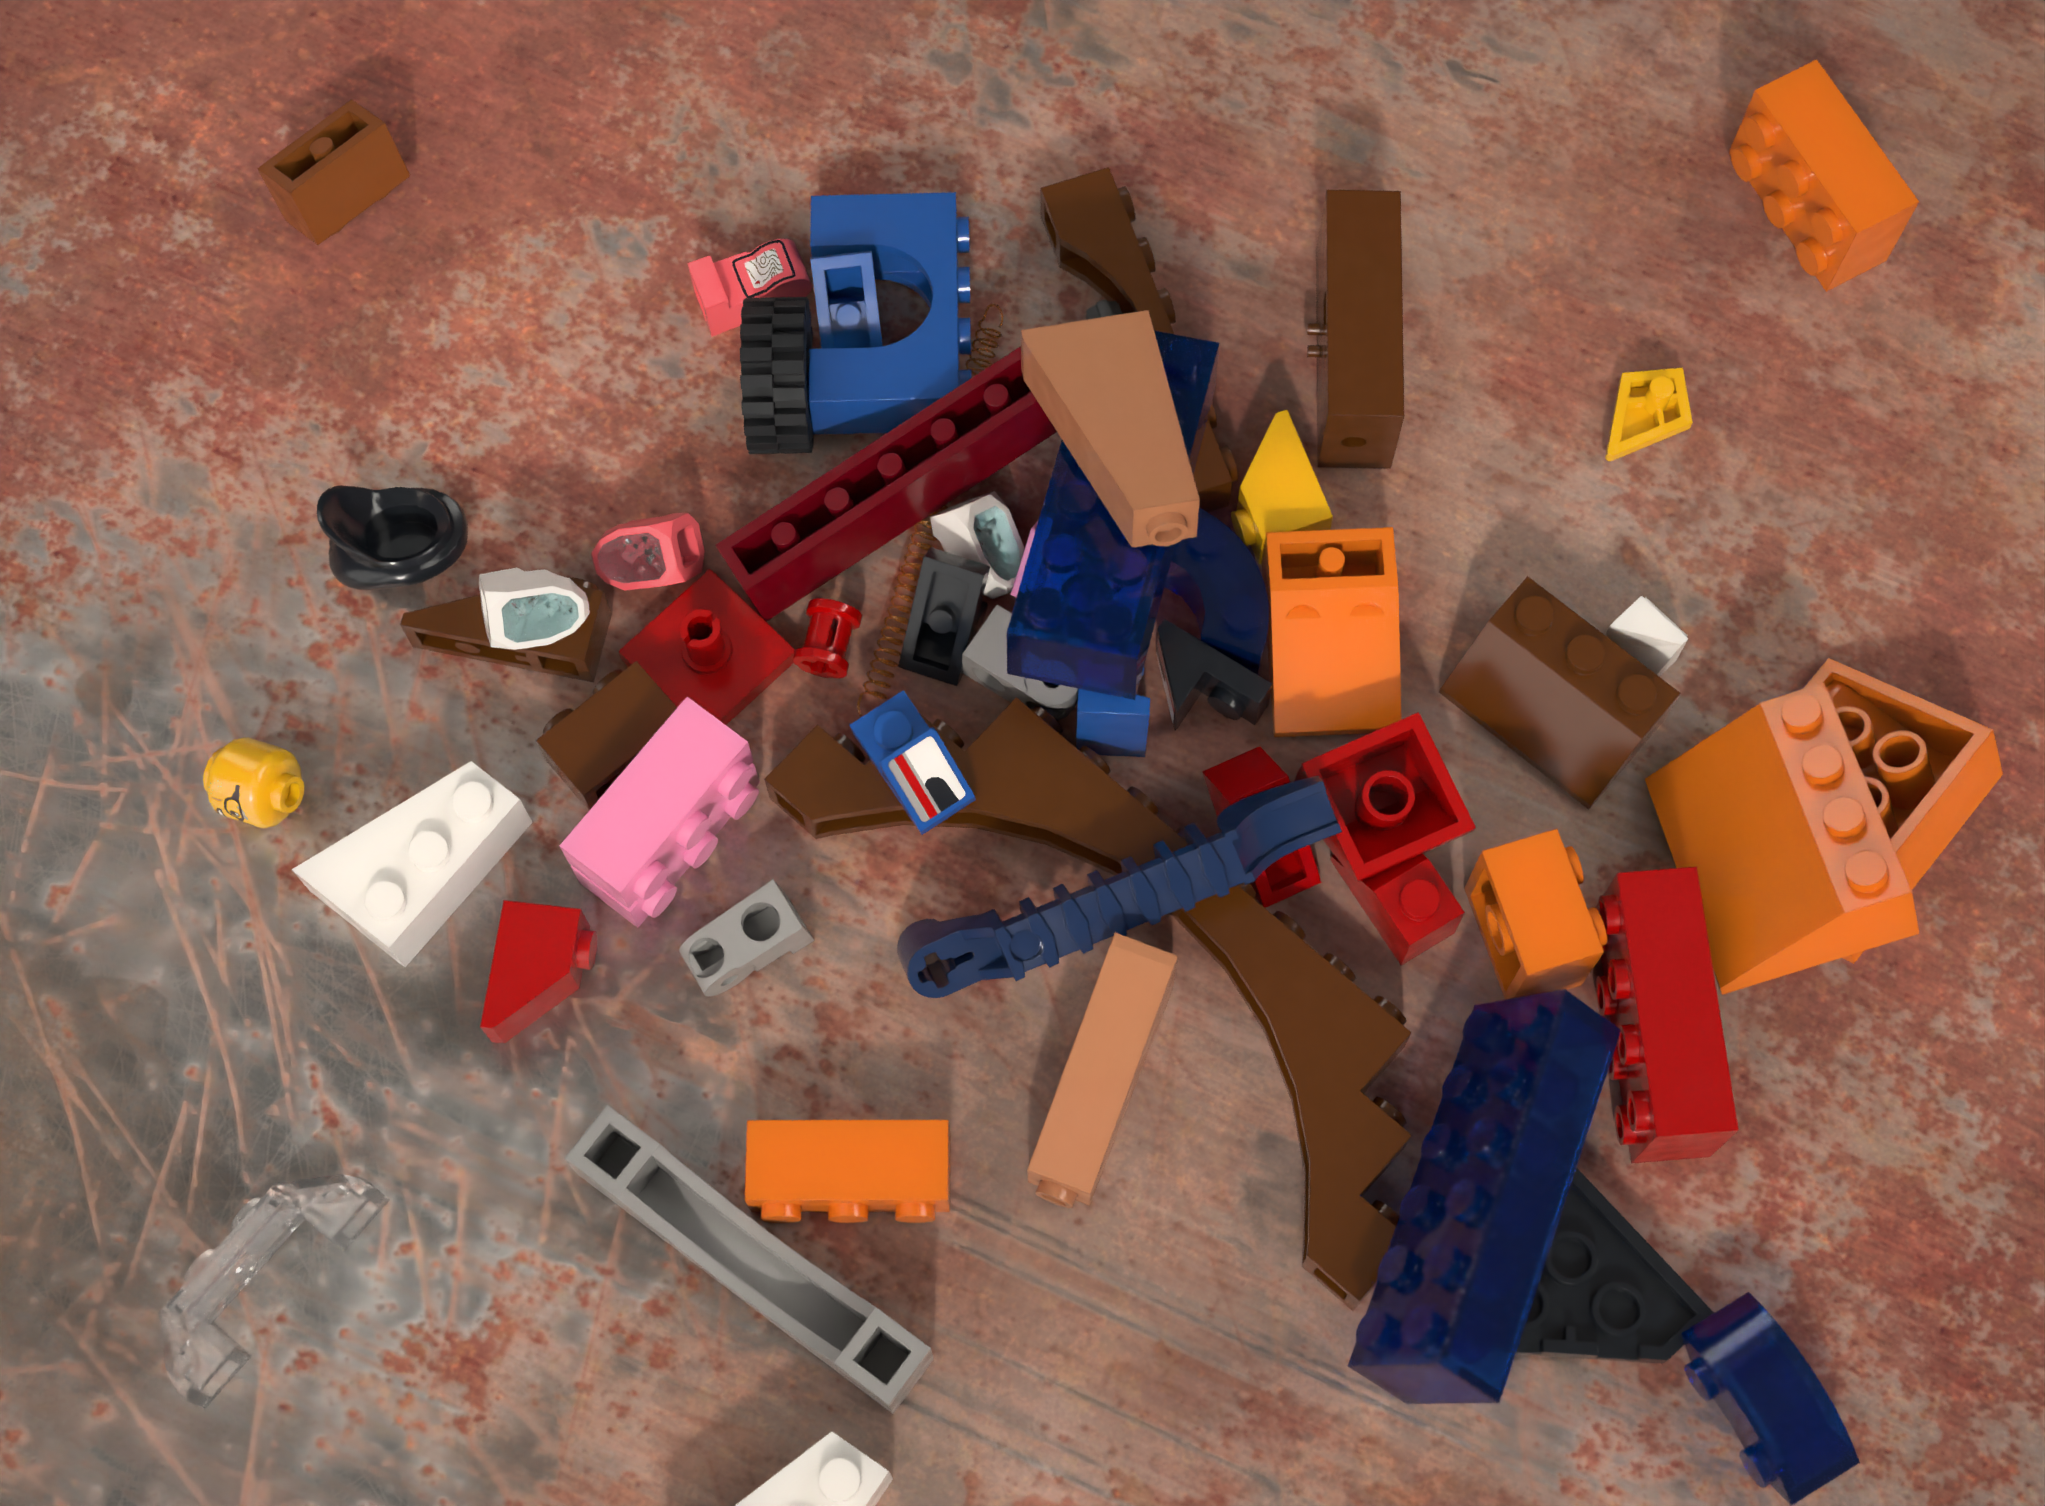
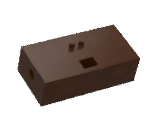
[1307,190,1404,469]

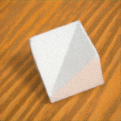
[1605,596,1688,676]

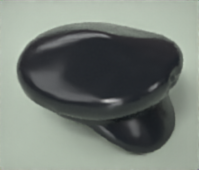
[316,485,468,590]

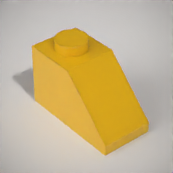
[1231,410,1333,564]

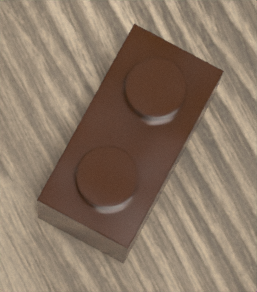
[536,661,677,810]

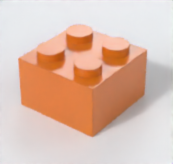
[1464,829,1607,1008]

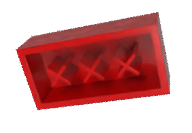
[1595,866,1739,1164]

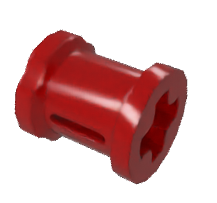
[793,598,862,678]

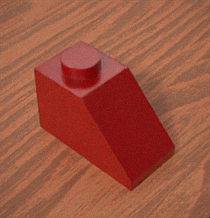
[1202,746,1322,908]
[1330,854,1465,966]
[480,900,597,1044]

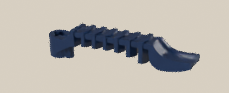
[897,776,1342,998]

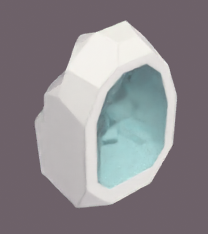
[929,491,1025,599]
[479,568,590,650]

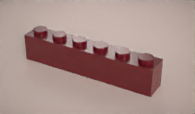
[715,346,1057,622]

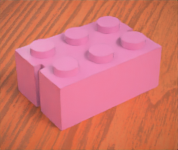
[559,697,760,928]

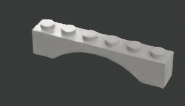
[565,1104,934,1414]

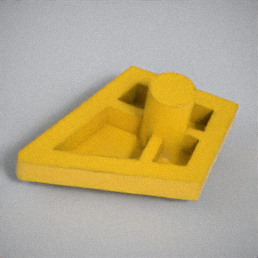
[1605,368,1693,461]

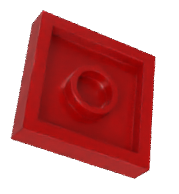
[618,569,795,725]

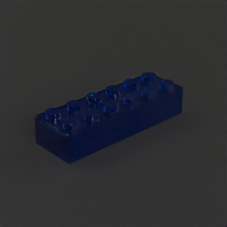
[1006,331,1219,700]
[1348,989,1621,1404]

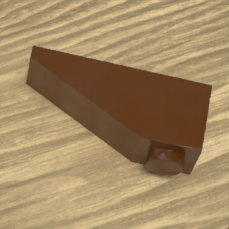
[400,577,612,683]

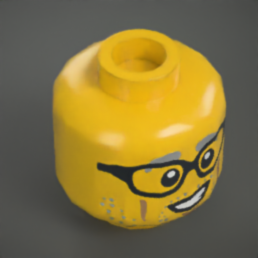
[203,737,304,828]

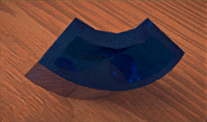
[1162,508,1269,675]
[1681,1292,1860,1506]

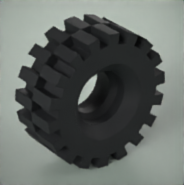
[740,297,814,454]

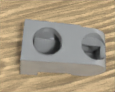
[962,605,1079,721]
[679,880,815,997]

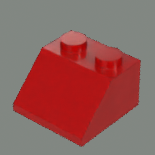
[1294,712,1476,883]

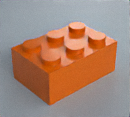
[1729,59,1919,292]

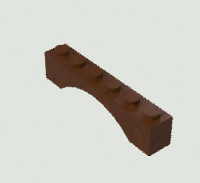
[1040,167,1238,516]

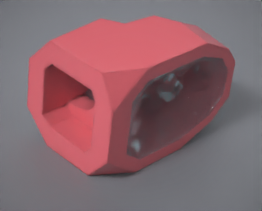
[591,513,705,590]

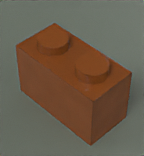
[257,99,411,245]

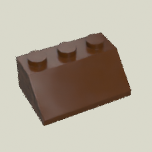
[1439,576,1681,810]

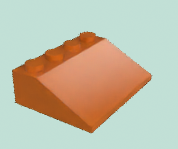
[1803,658,2003,964]
[1645,682,1920,995]

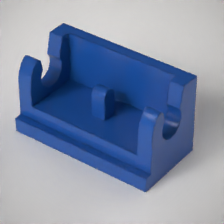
[1076,651,1150,757]

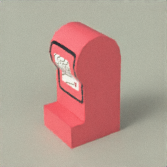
[687,239,812,337]

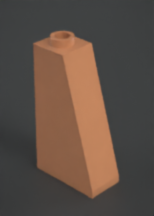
[1021,310,1200,548]
[1027,932,1178,1208]

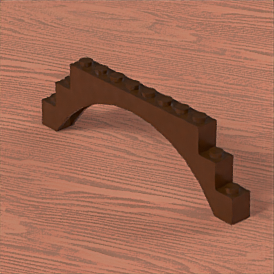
[764,697,1412,1311]

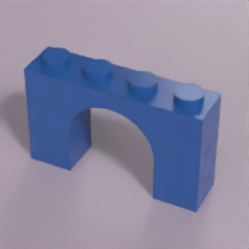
[809,192,972,435]

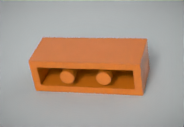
[745,1120,951,1223]

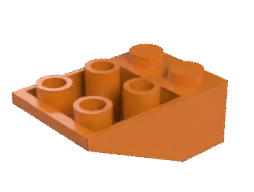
[1261,527,1402,737]

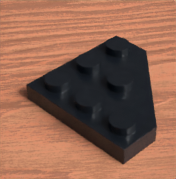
[1424,1163,1716,1364]

